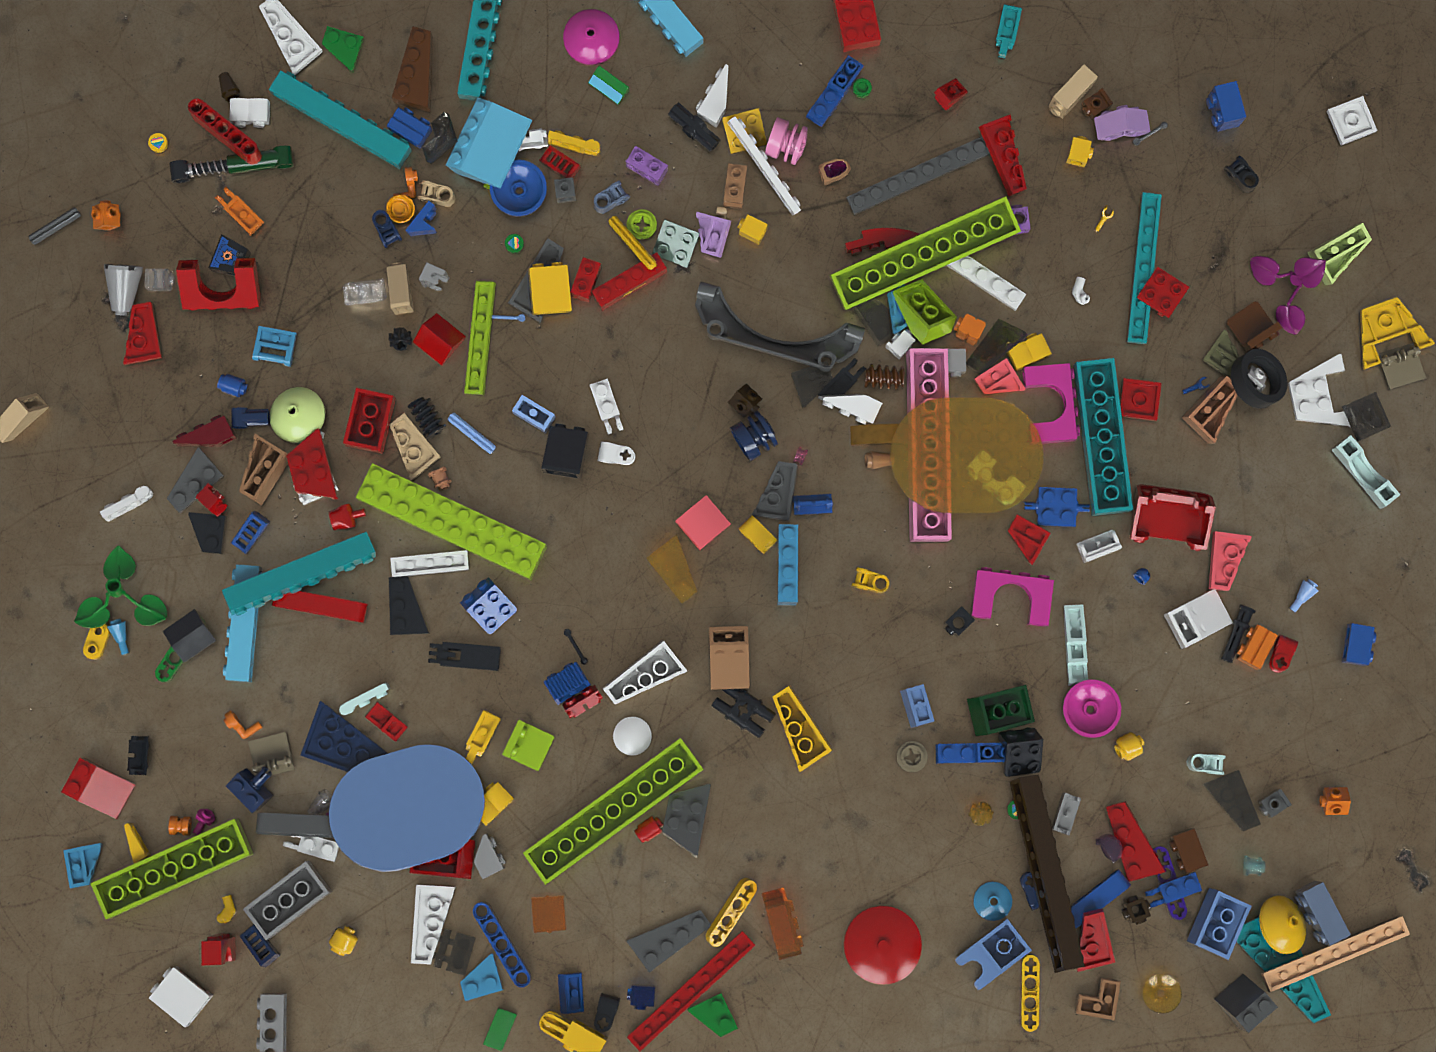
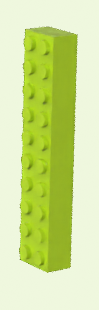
[829,196,1021,310]
[356,463,547,580]
[523,738,704,885]

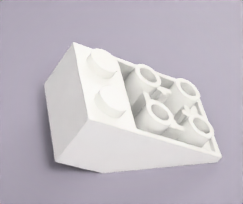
[1164,590,1233,649]

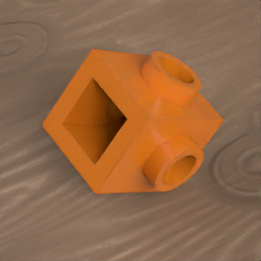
[91,200,121,231]
[1319,787,1351,815]

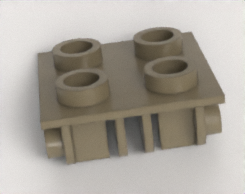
[1378,342,1426,390]
[248,732,295,775]

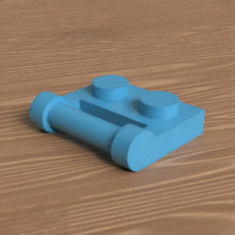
[252,326,297,367]

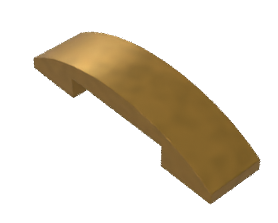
[850,424,908,445]

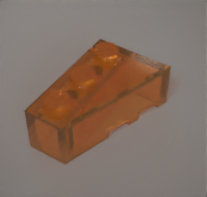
[761,887,804,960]

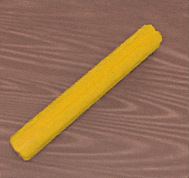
[608,216,657,270]

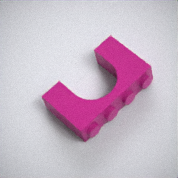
[1022,363,1080,445]
[970,567,1054,627]

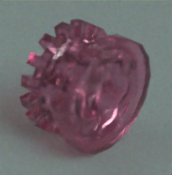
[793,446,808,466]

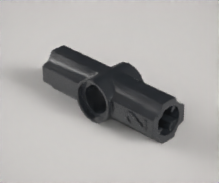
[668,102,721,152]

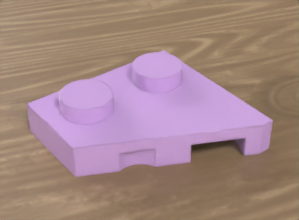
[696,212,731,258]

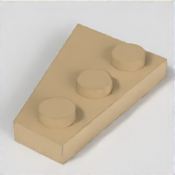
[389,413,441,481]

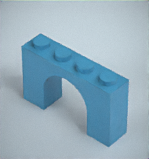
[777,524,798,605]

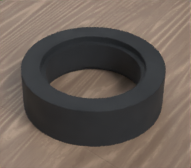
[1231,349,1288,409]

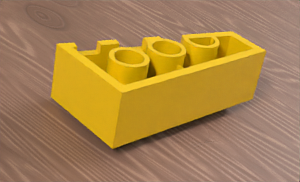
[773,685,833,772]

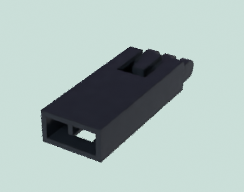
[428,642,501,671]

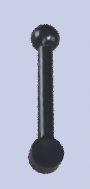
[564,629,588,665]

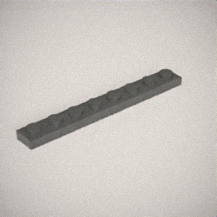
[846,137,990,215]

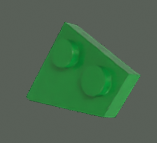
[688,993,738,1037]

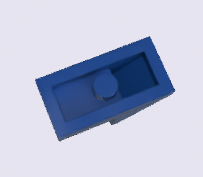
[405,201,437,236]

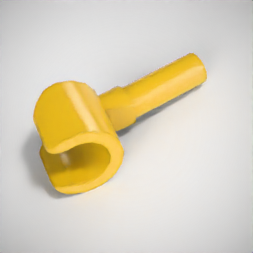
[1095,205,1114,232]

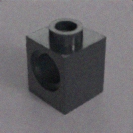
[944,606,975,637]

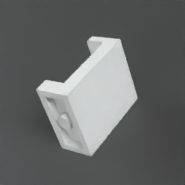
[149,966,213,1028]

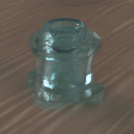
[1243,856,1265,876]

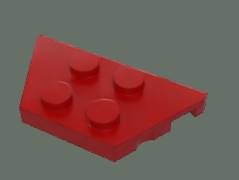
[286,429,338,500]

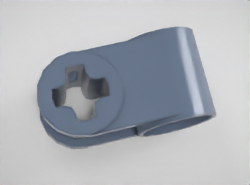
[594,181,630,214]

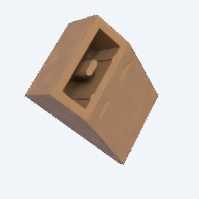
[709,626,750,690]

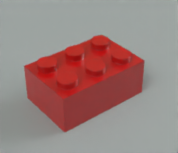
[832,0,881,52]
[343,388,396,454]

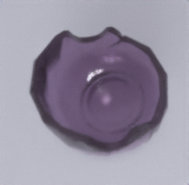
[1095,834,1123,863]

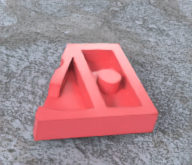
[973,358,1025,395]

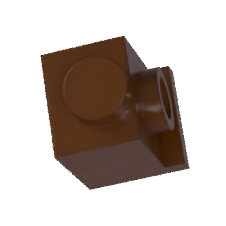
[1081,88,1113,120]

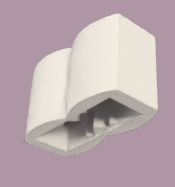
[229,98,270,128]

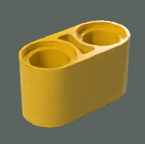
[738,515,777,554]

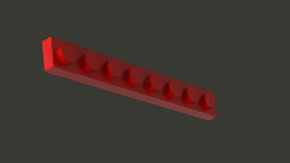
[627,931,755,1052]

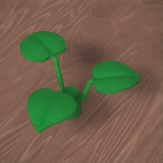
[74,546,168,628]

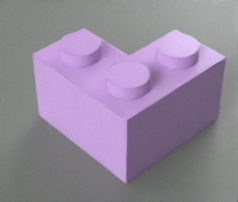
[1094,105,1150,141]

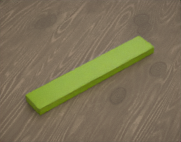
[464,281,496,395]

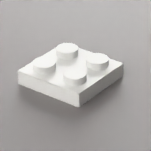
[1326,96,1377,146]

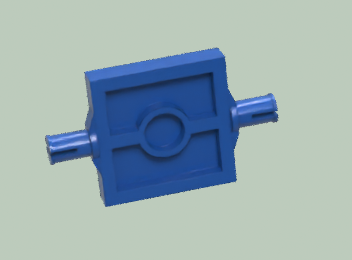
[1024,487,1090,527]

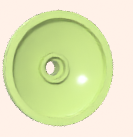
[269,387,325,443]

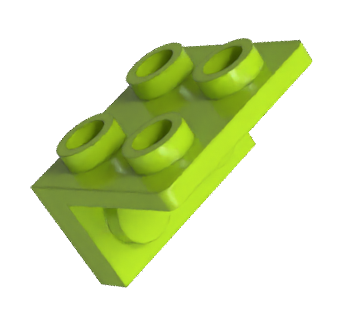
[502,720,554,771]

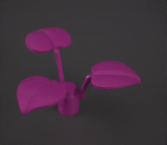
[1250,256,1326,335]

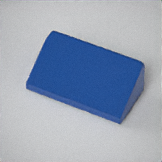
[558,973,584,1014]

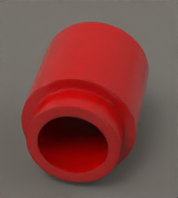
[634,816,664,843]

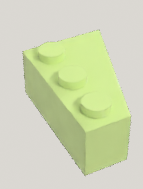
[1307,223,1372,285]

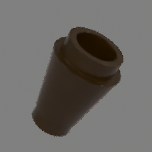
[218,72,240,102]

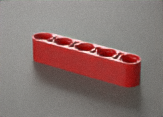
[188,98,262,165]
[272,591,368,623]

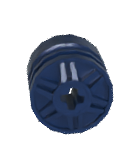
[730,411,778,461]

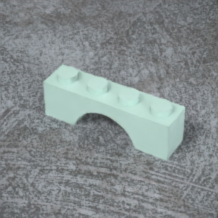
[1332,435,1400,509]

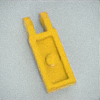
[548,130,600,156]

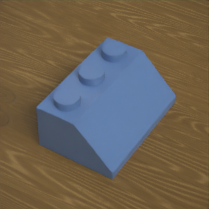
[1187,888,1251,960]

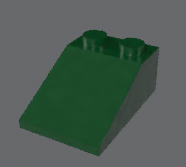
[967,685,1035,736]

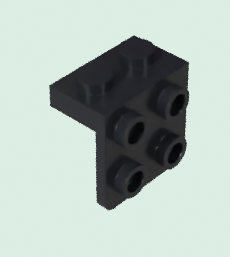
[998,727,1044,777]

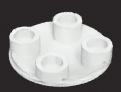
[613,717,652,755]

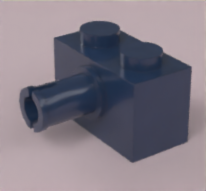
[226,767,273,814]

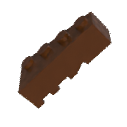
[392,26,433,113]

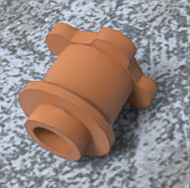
[428,466,452,491]

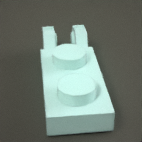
[339,682,390,715]

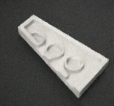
[259,0,323,75]
[411,885,456,964]

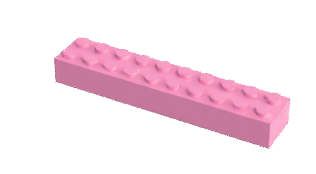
[906,348,952,542]

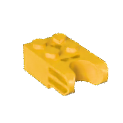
[539,1011,608,1052]

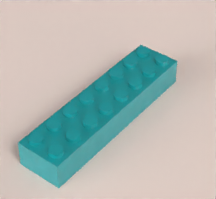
[1073,358,1133,516]

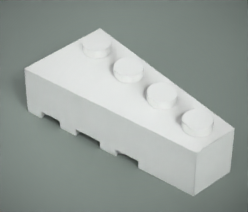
[602,640,687,704]

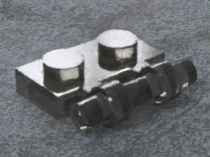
[434,928,476,976]

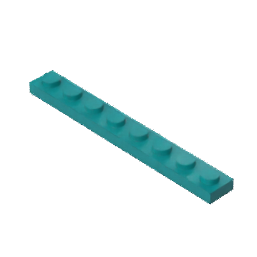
[1127,192,1162,344]

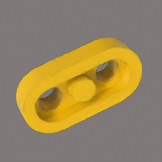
[83,623,110,660]

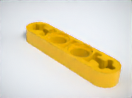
[705,878,757,947]
[1020,954,1040,1032]

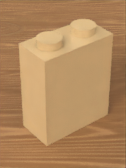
[1048,65,1098,119]

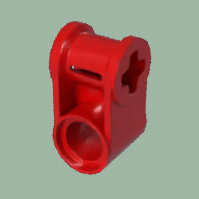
[1269,634,1298,673]

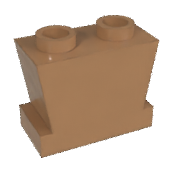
[723,163,747,210]

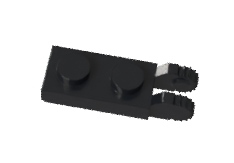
[817,358,866,397]

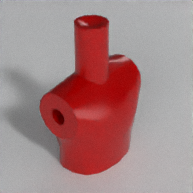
[329,504,366,530]

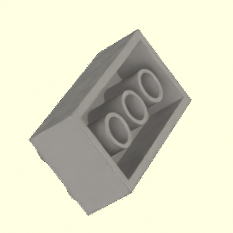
[243,861,332,940]

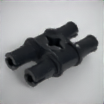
[711,689,776,739]

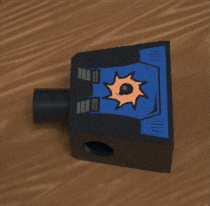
[208,234,258,276]

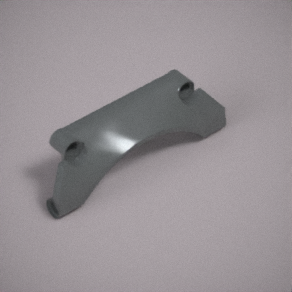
[695,282,865,371]

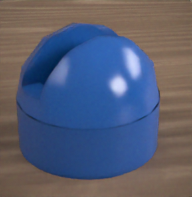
[1133,568,1150,585]

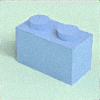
[512,395,556,433]

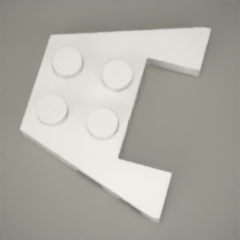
[1288,354,1357,428]

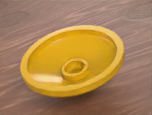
[1259,895,1306,954]

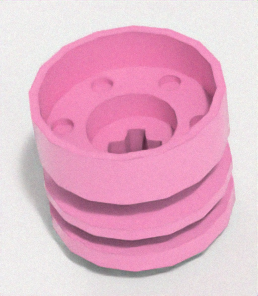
[765,117,808,165]

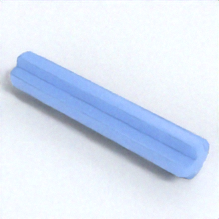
[448,412,496,454]

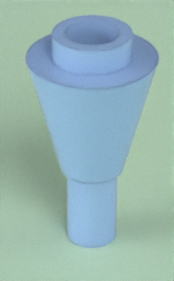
[1290,579,1319,613]

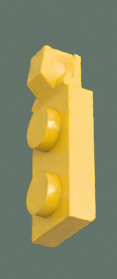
[465,710,501,764]

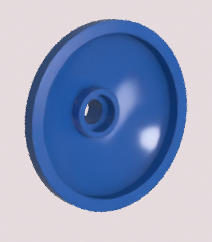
[490,160,547,216]

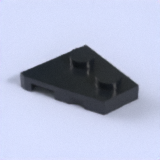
[188,512,227,554]

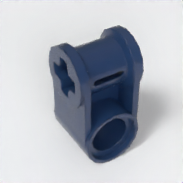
[372,210,402,249]
[1020,872,1039,911]

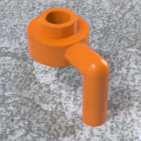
[393,166,418,199]
[223,710,262,739]

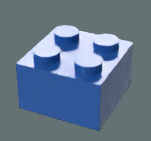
[1206,81,1246,132]

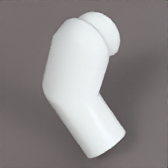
[1072,277,1090,305]

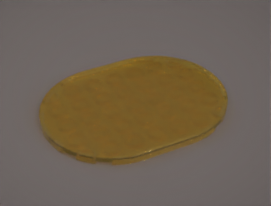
[890,398,1043,513]

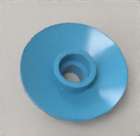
[973,882,1012,921]

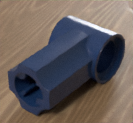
[231,407,270,429]

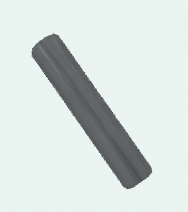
[28,207,81,245]

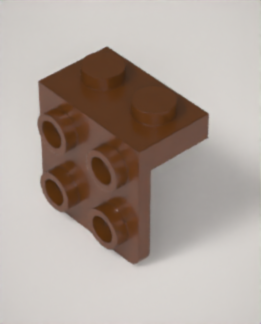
[1226,301,1283,352]

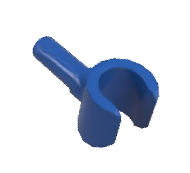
[1182,377,1210,394]

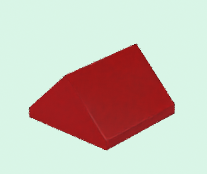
[413,313,466,366]

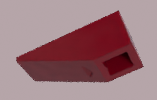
[172,415,237,447]

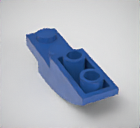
[806,55,864,127]
[936,743,1005,764]

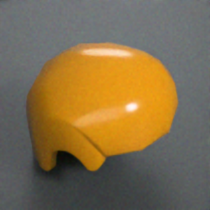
[386,194,415,223]

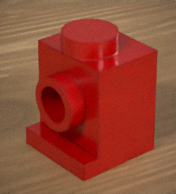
[195,483,228,517]

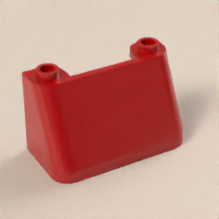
[1130,484,1216,551]

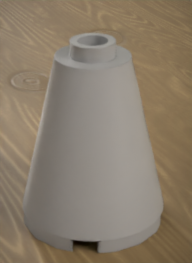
[104,264,143,315]

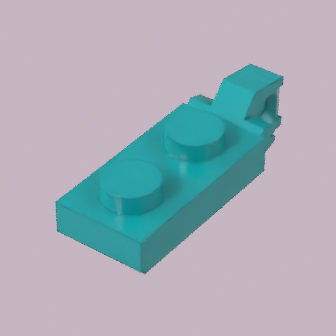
[996,4,1022,59]

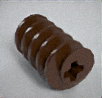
[865,364,905,390]

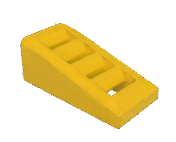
[124,823,151,864]

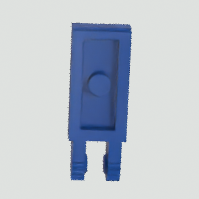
[1145,872,1202,908]

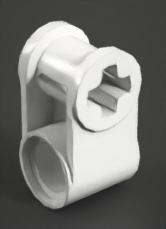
[597,442,635,465]

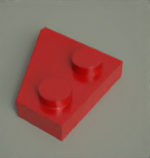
[1008,514,1051,565]

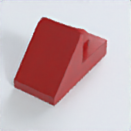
[934,78,968,110]

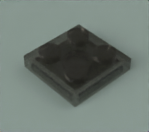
[1342,392,1391,441]

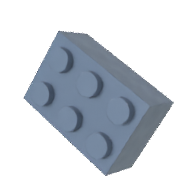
[1294,881,1351,946]

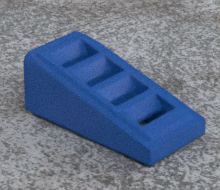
[231,511,270,554]

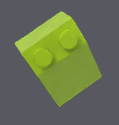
[893,279,957,345]

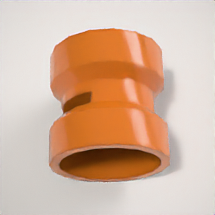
[168,816,192,836]

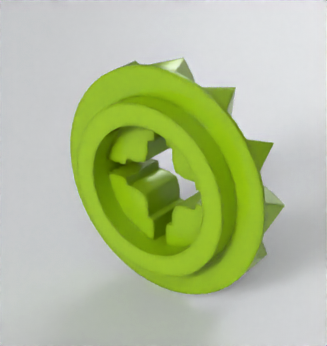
[627,209,657,240]

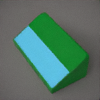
[588,66,629,105]

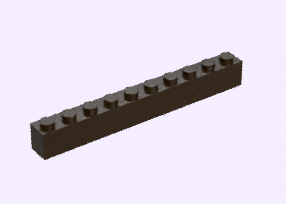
[1009,774,1085,973]

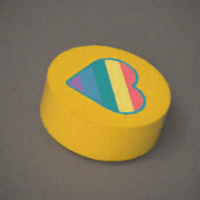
[148,133,168,153]

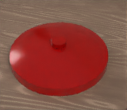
[844,906,922,985]

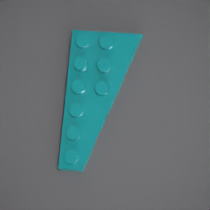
[1237,917,1331,1023]

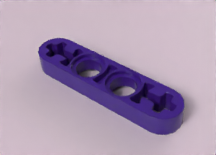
[1153,846,1187,920]

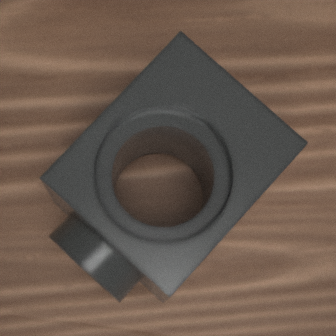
[554,177,576,203]

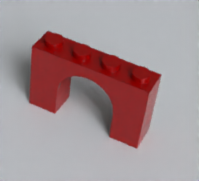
[176,258,261,311]

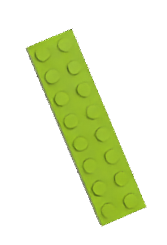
[91,819,254,919]

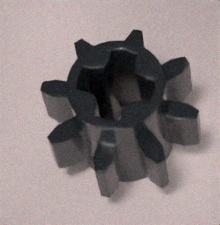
[389,327,412,351]

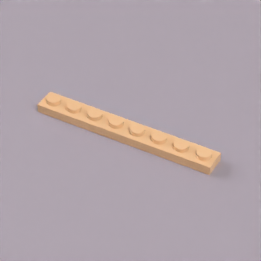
[1261,916,1410,992]

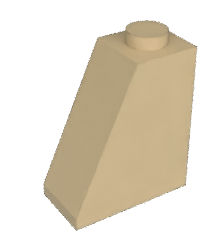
[387,262,414,315]
[0,393,49,443]

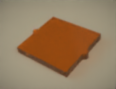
[531,895,566,933]

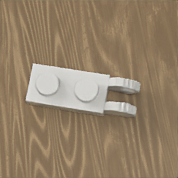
[590,379,623,434]
[100,485,153,522]
[283,836,339,862]

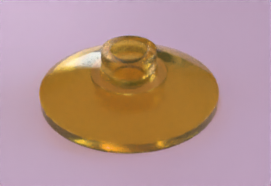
[1142,974,1182,1014]

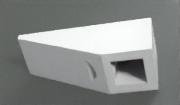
[696,64,728,128]
[818,394,882,425]

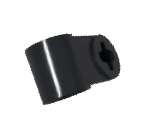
[1224,156,1259,193]
[594,993,620,1032]

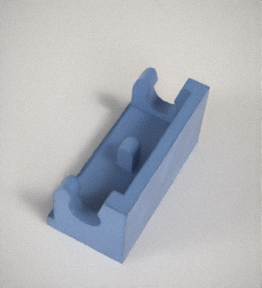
[900,684,934,728]

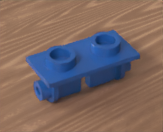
[793,494,833,515]

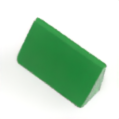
[483,1007,517,1051]

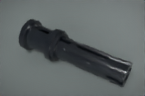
[1221,604,1256,663]

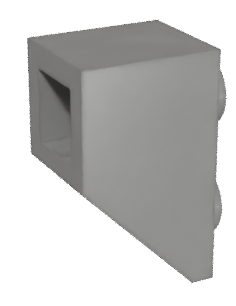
[474,834,506,879]

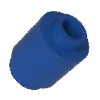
[217,374,248,397]

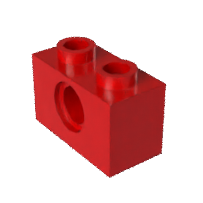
[570,257,602,303]

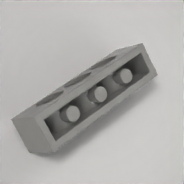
[256,993,287,1052]

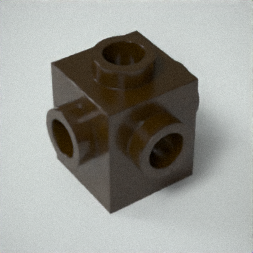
[728,383,762,418]
[1121,895,1151,925]

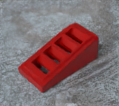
[539,145,581,178]

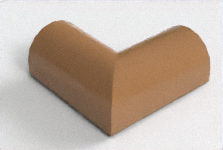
[1075,978,1121,1020]

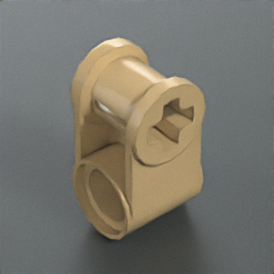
[417,180,456,207]

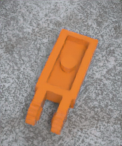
[215,187,264,236]

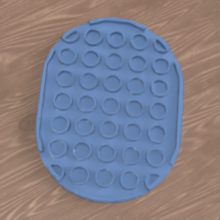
[329,745,485,872]

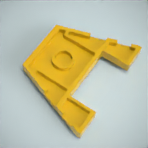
[1360,297,1435,370]

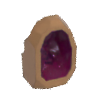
[818,159,851,185]

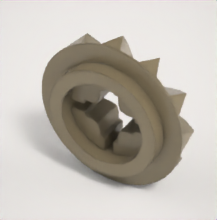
[897,741,928,772]

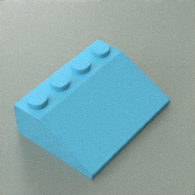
[446,97,532,189]

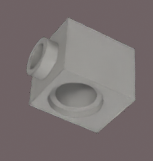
[948,349,966,378]

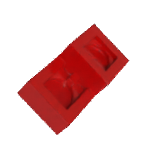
[365,702,408,742]

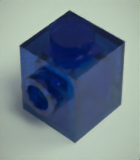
[627,984,655,1010]

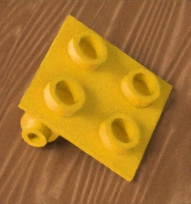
[722,108,767,154]

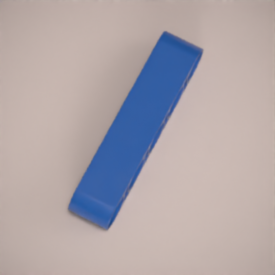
[1070,869,1131,929]
[473,902,532,987]

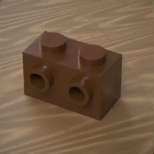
[1169,828,1209,873]

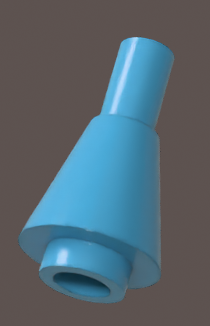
[107,618,129,655]

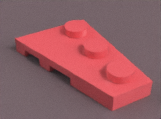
[1208,531,1252,591]

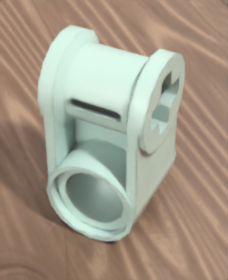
[1186,754,1226,775]

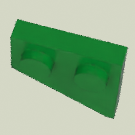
[322,26,364,72]

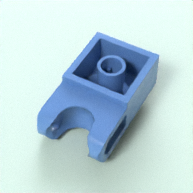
[955,918,1032,990]

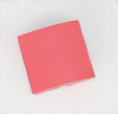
[675,495,731,550]

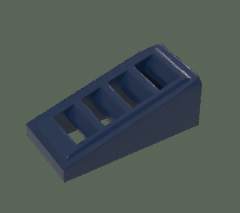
[240,924,280,968]

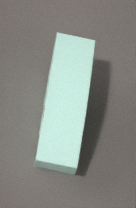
[1064,605,1088,686]

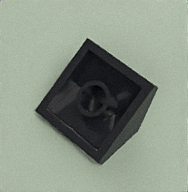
[163,609,217,663]

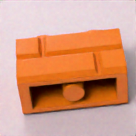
[953,314,986,346]
[1236,624,1278,670]

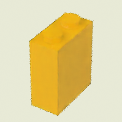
[528,262,572,315]

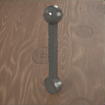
[1133,122,1168,146]

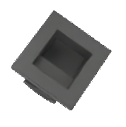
[1258,789,1292,818]

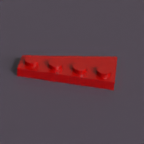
[978,114,1027,196]
[1106,801,1167,882]

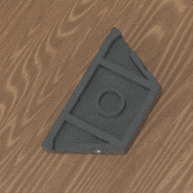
[662,784,711,858]

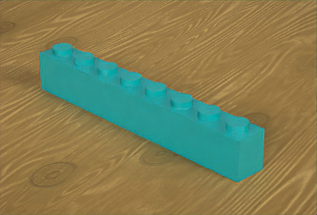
[269,70,412,169]
[222,532,376,616]

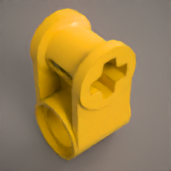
[851,567,889,593]

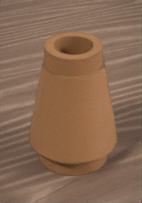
[864,451,894,470]

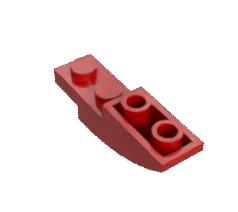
[844,228,919,255]

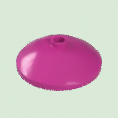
[563,9,620,65]
[1063,680,1121,738]

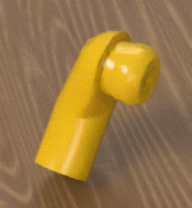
[217,895,236,924]

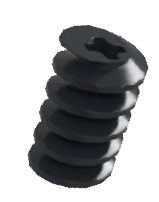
[408,397,446,440]

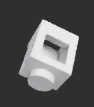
[885,329,916,360]

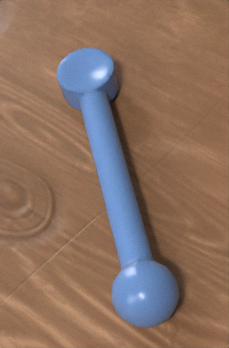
[492,314,525,322]

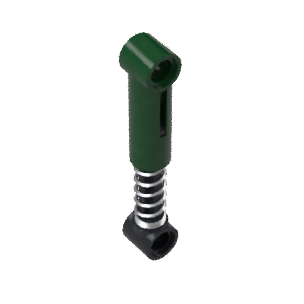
[169,145,294,183]

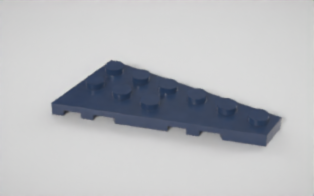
[300,701,388,772]

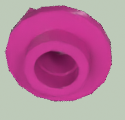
[192,809,215,835]

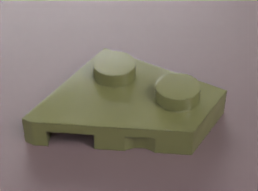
[1203,329,1240,379]

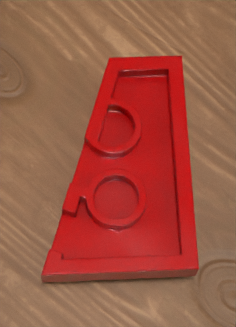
[123,302,162,365]
[1077,908,1115,972]

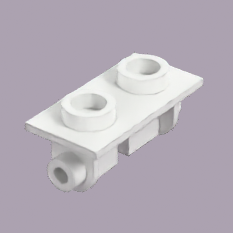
[518,128,548,151]

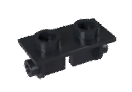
[127,736,149,775]

